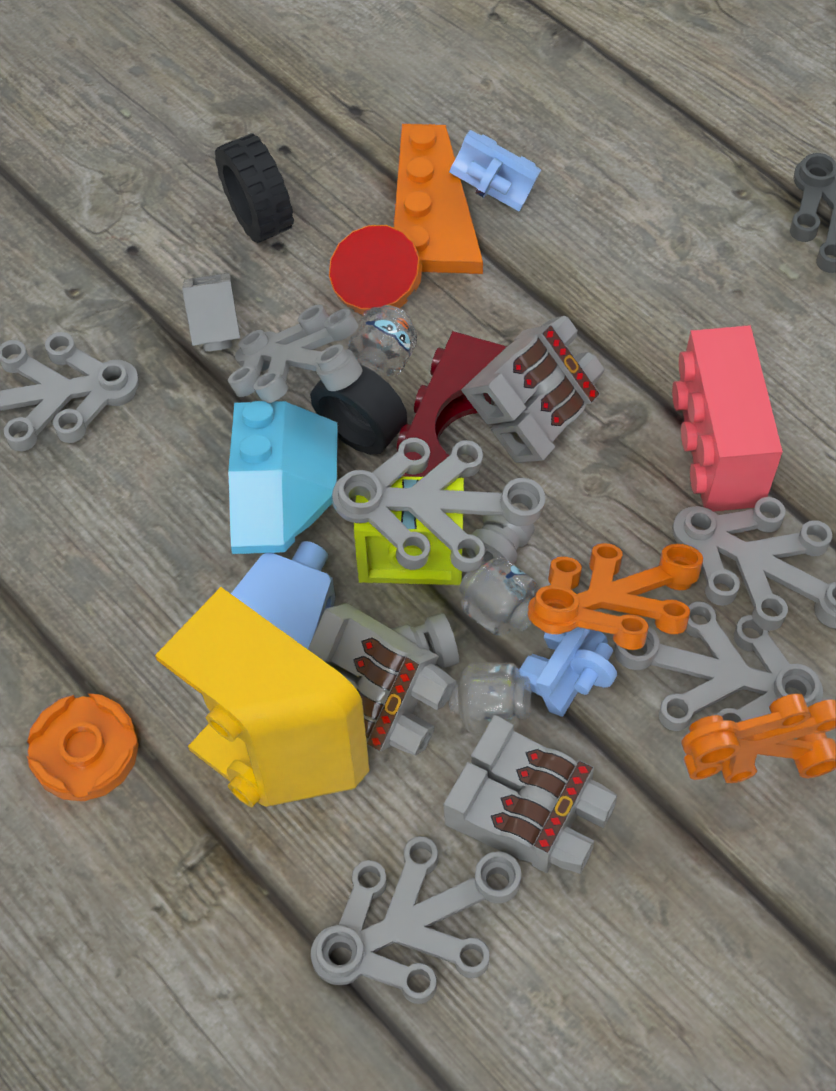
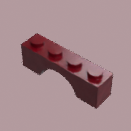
[396,331,507,477]

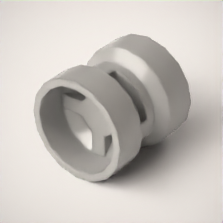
[465,505,535,574]
[392,613,459,668]

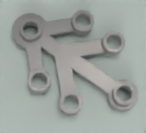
[228,305,362,403]
[0,332,139,451]
[332,438,545,572]
[672,497,836,631]
[614,601,823,731]
[311,836,521,1004]

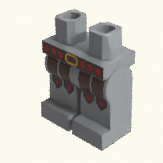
[461,316,605,463]
[308,603,456,756]
[443,715,617,874]

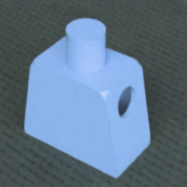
[231,541,335,649]

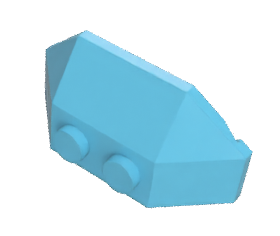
[228,401,338,554]

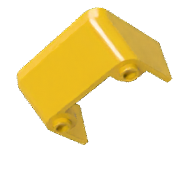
[155,587,370,807]

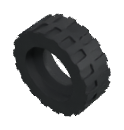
[215,133,294,243]

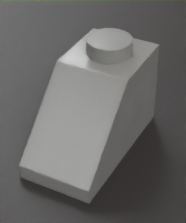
[182,273,240,351]

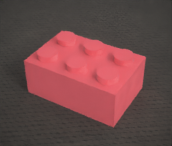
[672,325,783,511]

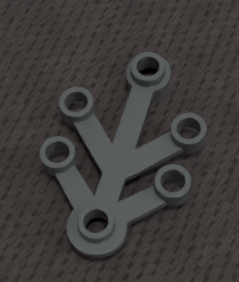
[790,153,836,273]

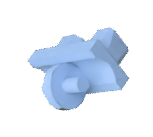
[449,130,541,211]
[519,610,617,717]

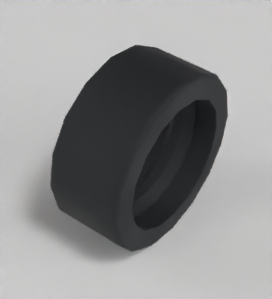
[310,363,407,455]

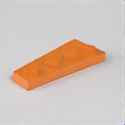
[394,123,483,274]

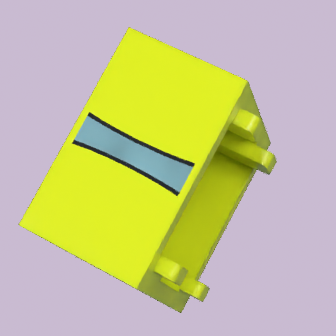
[354,476,464,585]

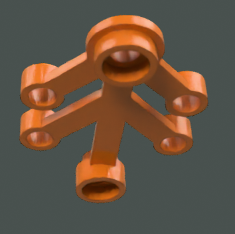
[527,543,703,650]
[681,694,836,783]

